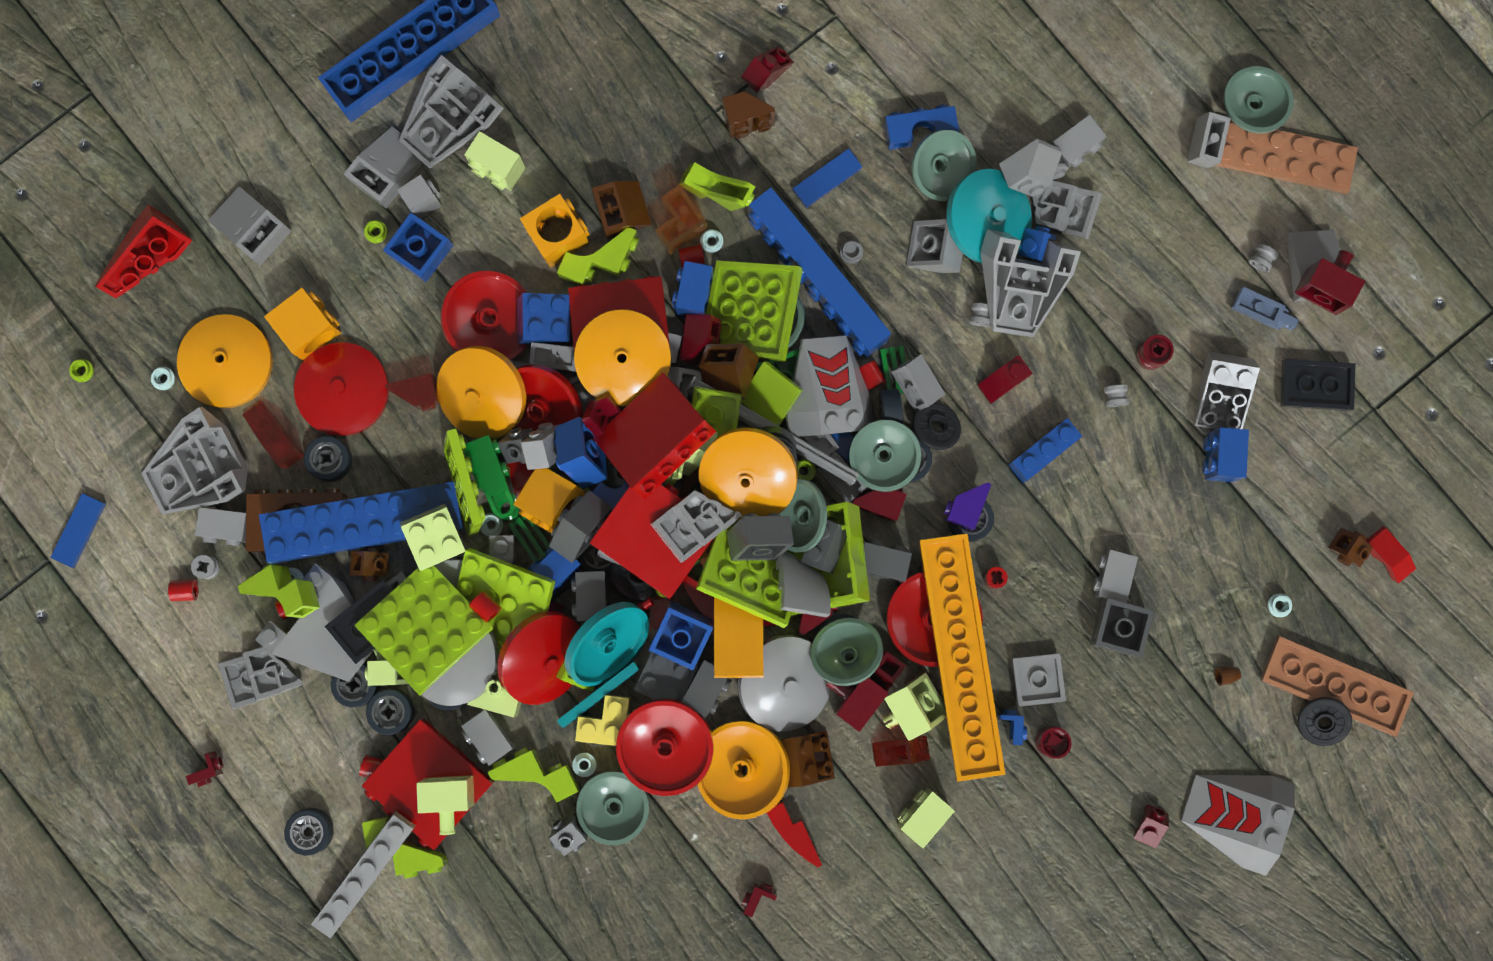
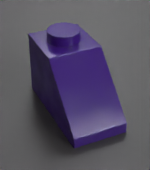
[943,483,991,531]

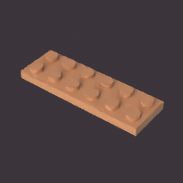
[1215,120,1358,194]
[1260,636,1414,737]

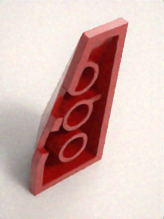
[95,204,192,298]

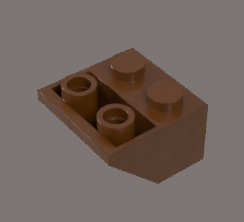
[722,91,775,139]
[592,181,652,239]
[699,343,759,400]
[780,731,835,788]

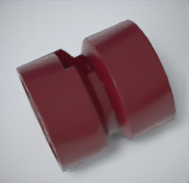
[1136,335,1174,370]
[1035,726,1072,759]

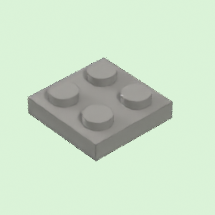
[1011,653,1066,707]

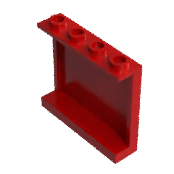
[568,276,672,363]
[593,372,716,499]
[589,483,713,599]
[362,718,495,850]

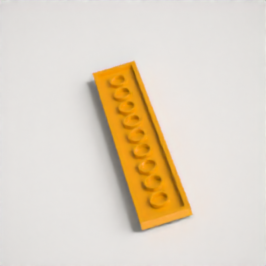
[919,534,1006,782]

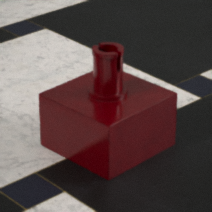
[1294,250,1365,315]
[826,678,889,732]

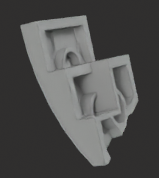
[1033,181,1102,239]
[650,491,742,563]
[776,551,831,617]
[218,647,302,710]

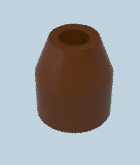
[1214,665,1241,686]

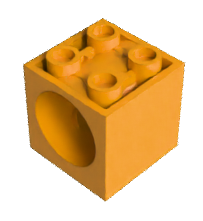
[520,194,590,268]
[264,288,341,361]
[513,468,586,533]

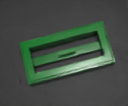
[880,346,906,394]
[508,516,550,562]

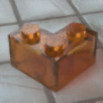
[655,185,708,255]

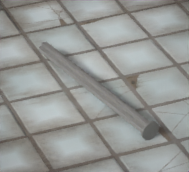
[686,375,859,484]

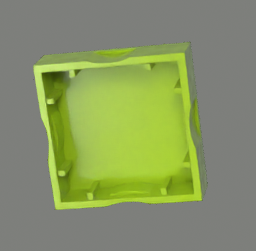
[791,502,870,616]

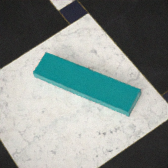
[557,662,640,728]

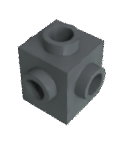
[498,427,533,464]
[549,812,588,856]

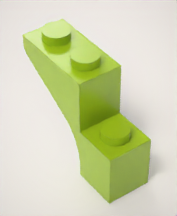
[678,162,756,211]
[557,228,639,285]
[238,563,320,618]
[488,748,580,803]
[362,816,448,879]

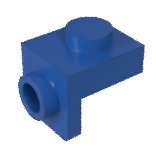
[1018,226,1057,261]
[997,710,1027,745]

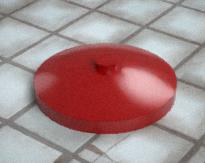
[440,271,527,360]
[294,342,390,436]
[503,364,583,437]
[886,572,983,667]
[497,611,580,705]
[616,699,714,796]

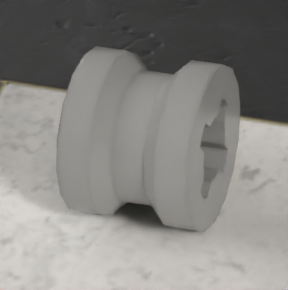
[1248,244,1279,272]
[969,303,991,327]
[1104,385,1130,407]
[191,555,220,579]

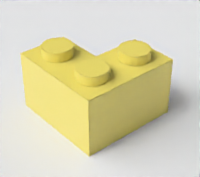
[575,695,631,746]

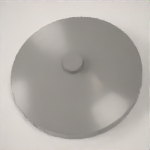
[422,631,499,706]
[738,635,831,731]

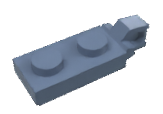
[1231,287,1299,331]

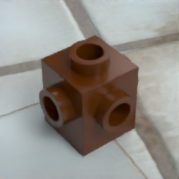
[1328,528,1373,568]
[350,547,390,582]

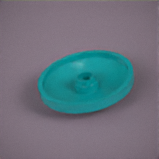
[947,169,1032,263]
[565,602,649,686]

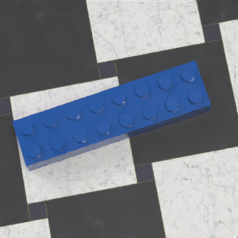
[318,0,500,122]
[748,188,891,359]
[259,482,462,564]

